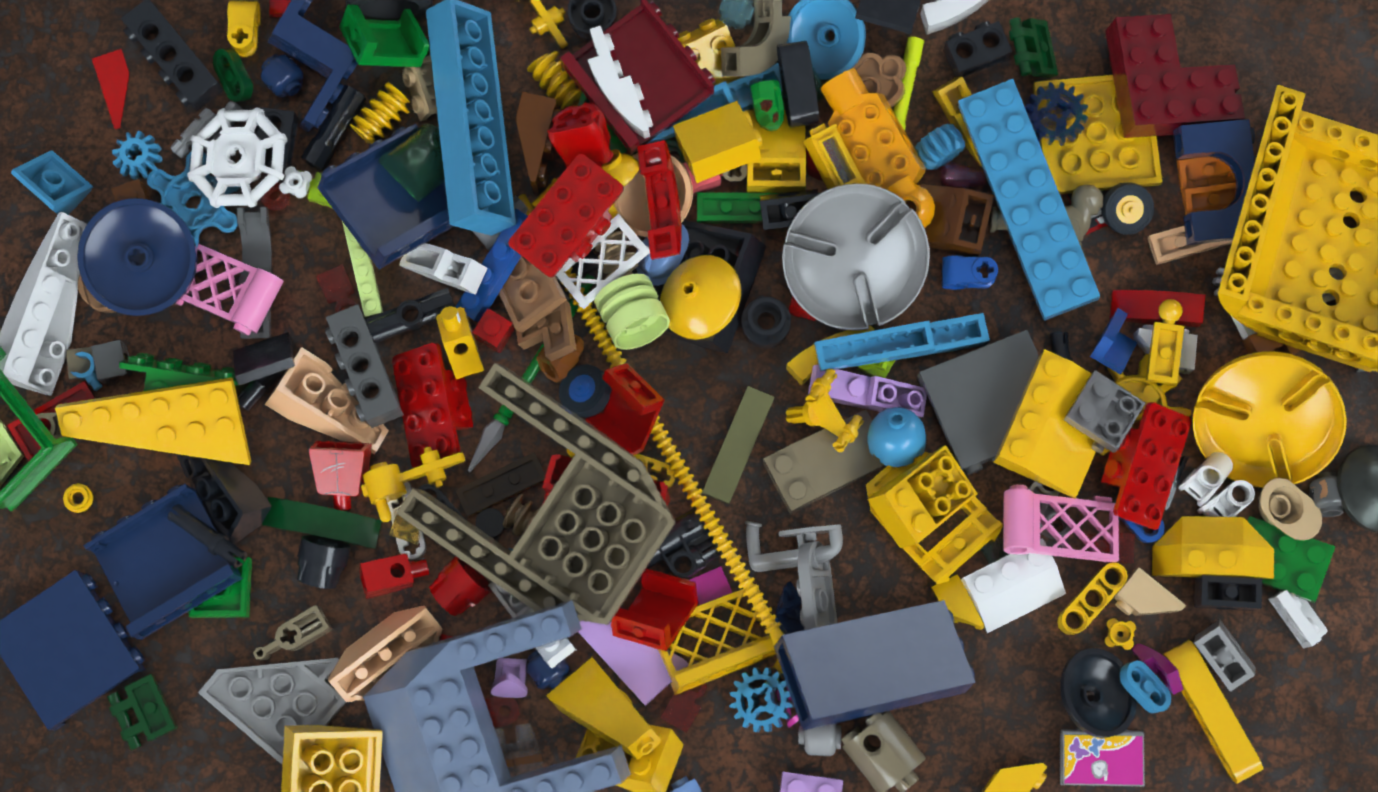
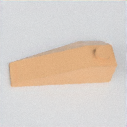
[265,347,389,454]

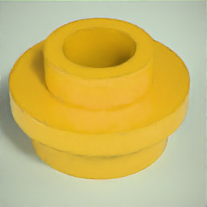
[63,483,93,513]

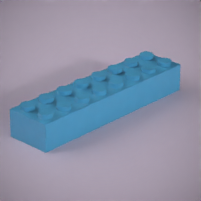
[426,0,516,236]
[958,79,1100,321]

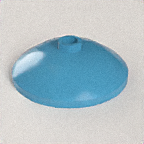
[787,0,866,79]

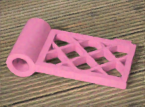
[175,244,284,336]
[1003,485,1119,563]

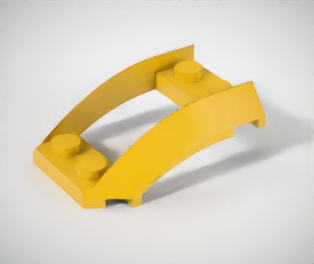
[866,452,1003,584]

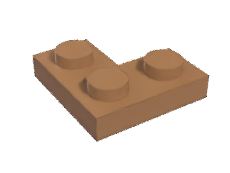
[516,301,576,362]

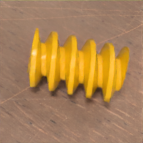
[527,51,582,110]
[349,82,410,145]

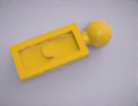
[1146,299,1184,386]

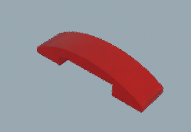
[637,140,682,260]

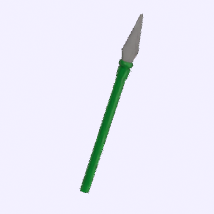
[468,274,596,472]

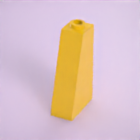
[546,657,661,760]

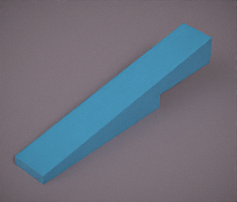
[647,63,783,144]
[814,313,990,372]

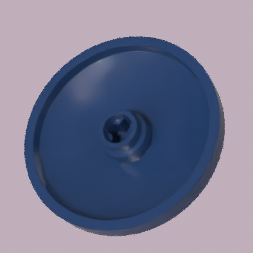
[77,199,197,316]

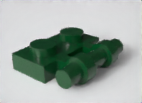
[1009,17,1059,79]
[107,674,178,751]

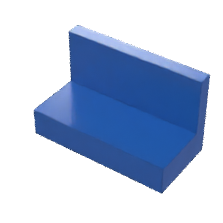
[1090,308,1137,375]

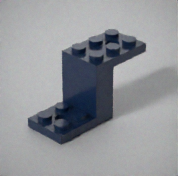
[267,0,357,132]

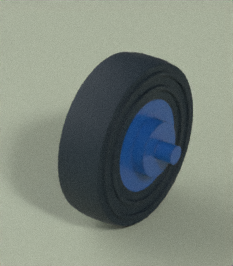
[559,364,611,417]

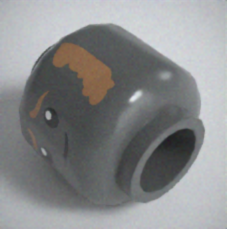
[1309,472,1344,517]

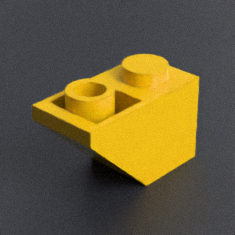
[981,763,1048,792]

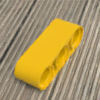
[1057,562,1128,635]

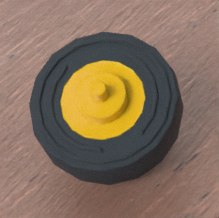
[1101,182,1154,234]

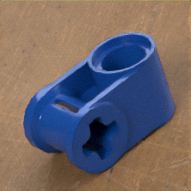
[942,256,998,290]

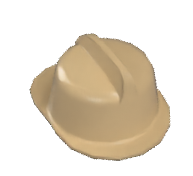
[1258,478,1322,541]

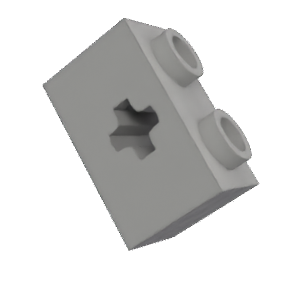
[1194,619,1256,692]

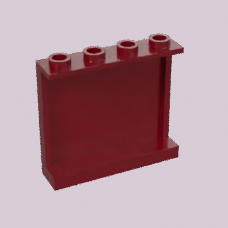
[560,0,715,155]

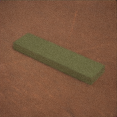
[702,386,775,505]

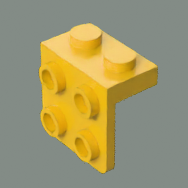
[678,19,745,86]

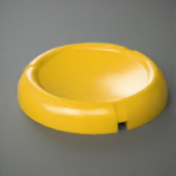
[1193,351,1346,488]

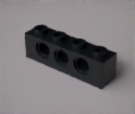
[121,0,224,111]

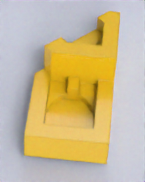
[931,574,984,630]

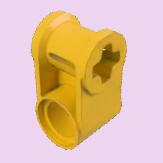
[227,1,261,58]

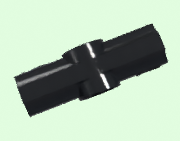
[366,288,456,343]

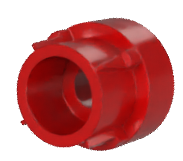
[429,556,492,616]

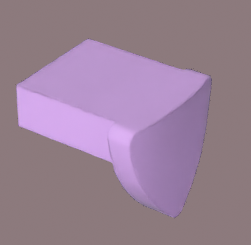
[491,658,528,698]

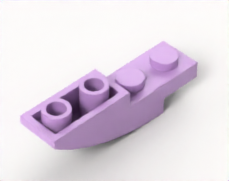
[808,364,927,417]

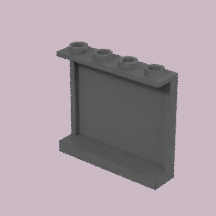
[916,330,1039,475]

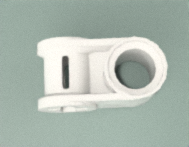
[1178,452,1233,508]
[1197,480,1255,517]

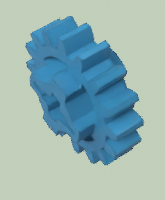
[729,667,795,732]

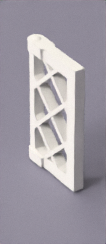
[556,214,650,309]

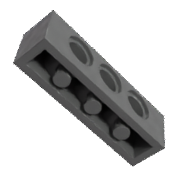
[325,304,404,428]

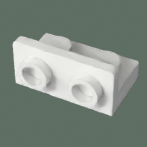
[1268,590,1328,648]

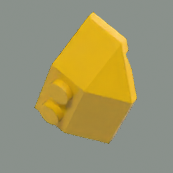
[1152,516,1274,579]

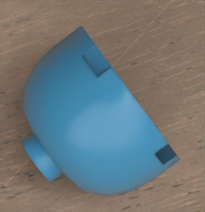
[867,407,926,467]

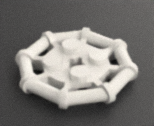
[187,107,288,208]

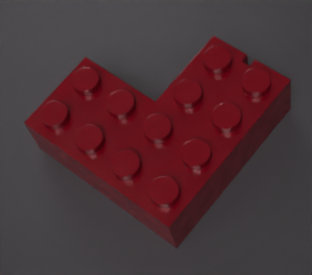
[1105,14,1245,138]

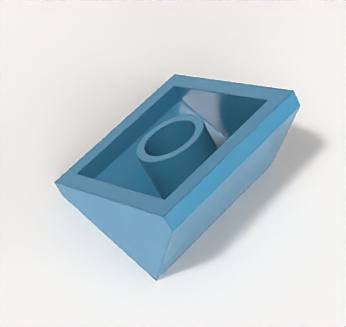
[11,150,93,215]

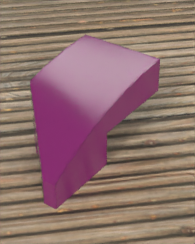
[1131,643,1184,695]

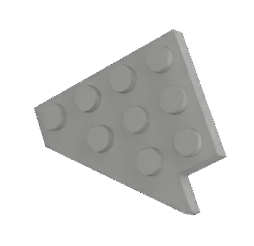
[198,658,346,765]

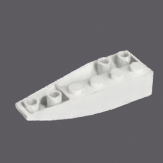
[0,212,86,396]

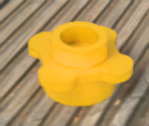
[1104,618,1136,650]

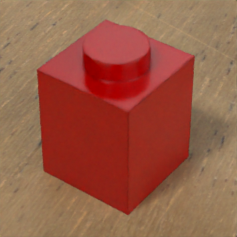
[472,308,515,354]

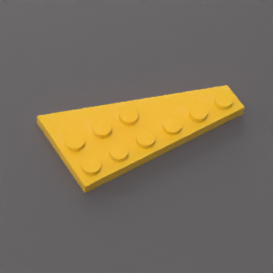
[55,378,252,465]

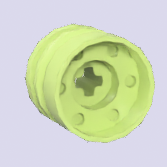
[594,274,670,350]

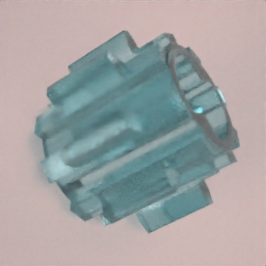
[719,0,755,29]

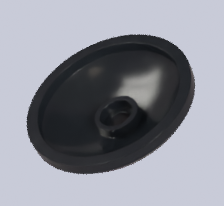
[1060,648,1137,738]

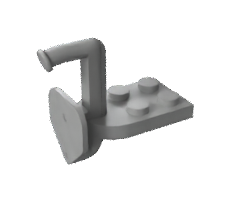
[745,521,843,630]

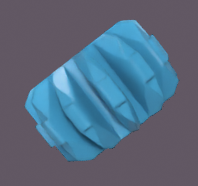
[915,124,966,170]
[112,131,162,180]

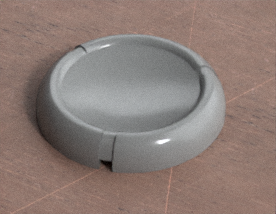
[782,183,930,330]

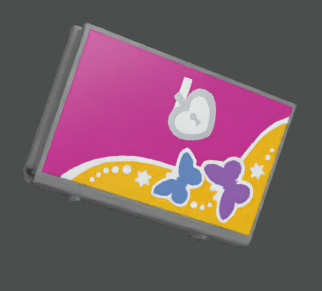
[1060,728,1145,787]

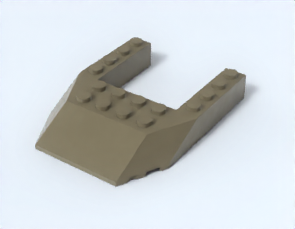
[396,363,676,625]

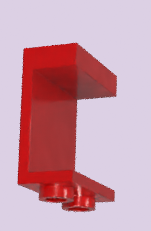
[585,363,665,456]
[611,569,698,651]

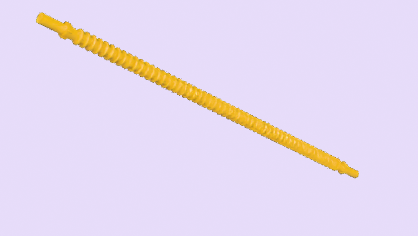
[518,194,784,647]

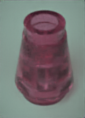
[941,162,985,188]

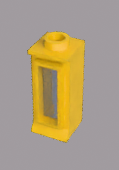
[803,123,867,189]

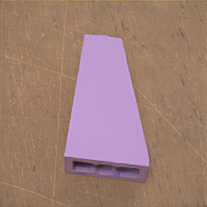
[578,621,688,706]

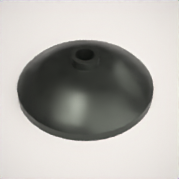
[1337,445,1378,533]

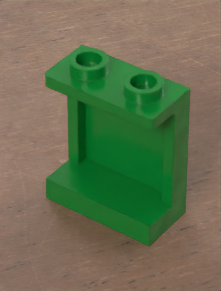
[339,5,429,67]

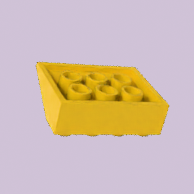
[993,349,1095,499]
[281,725,383,792]

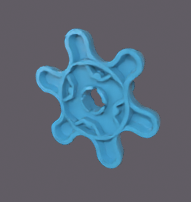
[147,152,241,248]

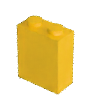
[673,101,763,183]

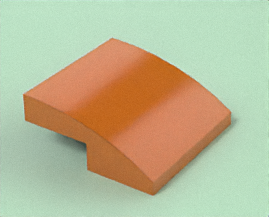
[1176,157,1236,215]

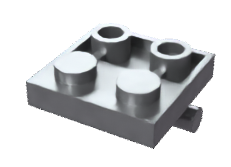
[1064,370,1145,453]

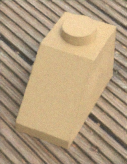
[1113,567,1186,616]

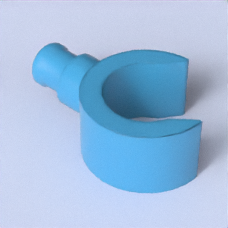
[71,352,102,391]

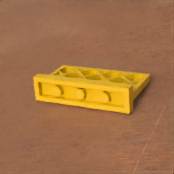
[658,584,777,695]

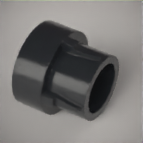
[568,0,617,41]
[741,295,791,349]
[297,535,351,589]

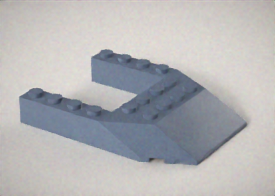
[363,600,631,792]

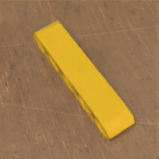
[1163,640,1263,784]

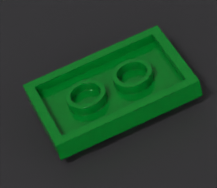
[1247,516,1336,603]

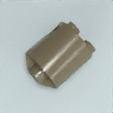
[841,711,926,792]

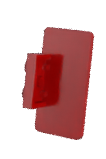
[508,154,624,278]
[392,343,473,468]
[1101,402,1191,530]

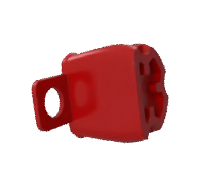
[547,102,613,168]

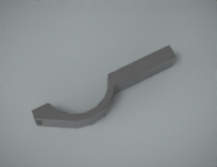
[237,207,272,339]

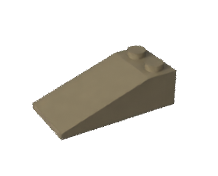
[763,410,885,515]

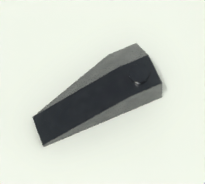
[176,454,272,545]

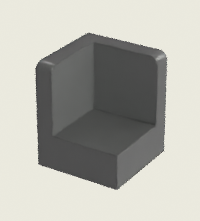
[91,340,129,384]

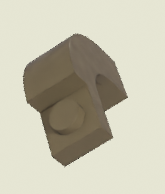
[721,0,791,77]

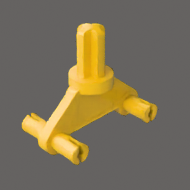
[786,369,864,452]

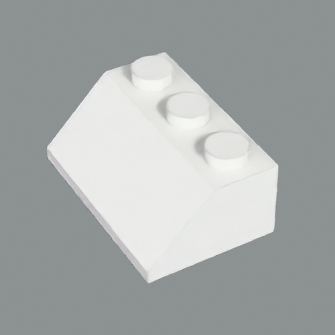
[961,538,1066,633]

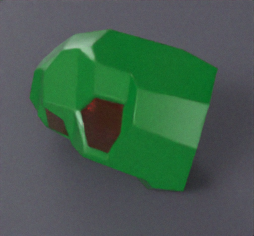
[750,80,784,131]

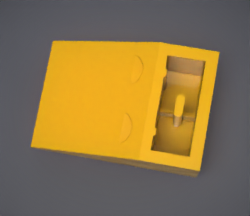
[747,110,806,193]
[867,445,978,548]
[576,724,684,792]

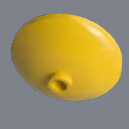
[660,255,741,340]

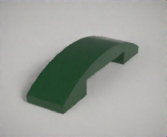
[262,497,382,549]

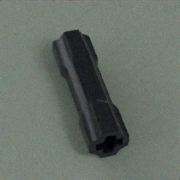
[301,85,366,171]

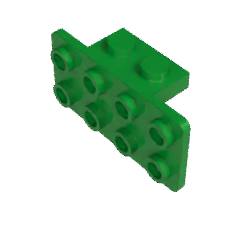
[119,353,238,391]

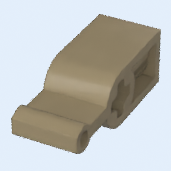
[253,605,333,661]

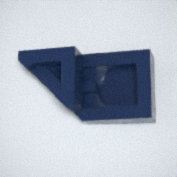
[775,581,805,634]

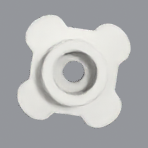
[279,166,312,198]

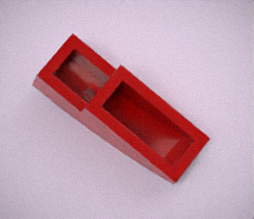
[1109,290,1206,328]

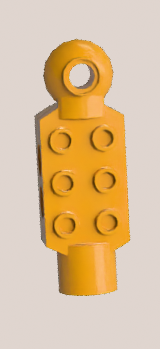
[820,68,935,228]

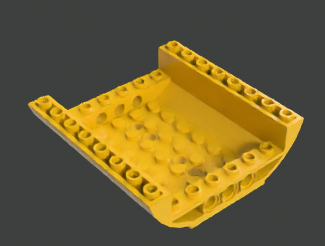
[1217,85,1378,372]

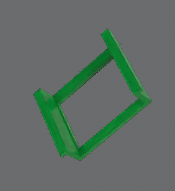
[0,346,78,512]

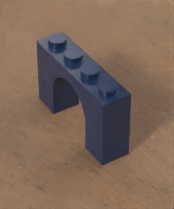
[1173,119,1257,245]

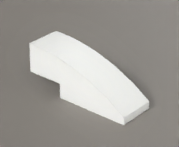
[920,0,989,35]
[399,243,488,295]

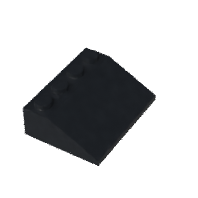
[654,220,767,354]

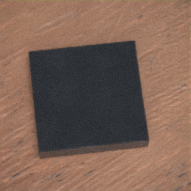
[233,332,295,385]

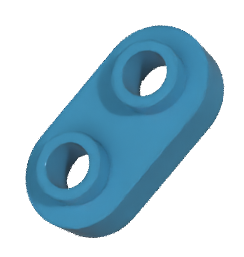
[1120,661,1171,713]

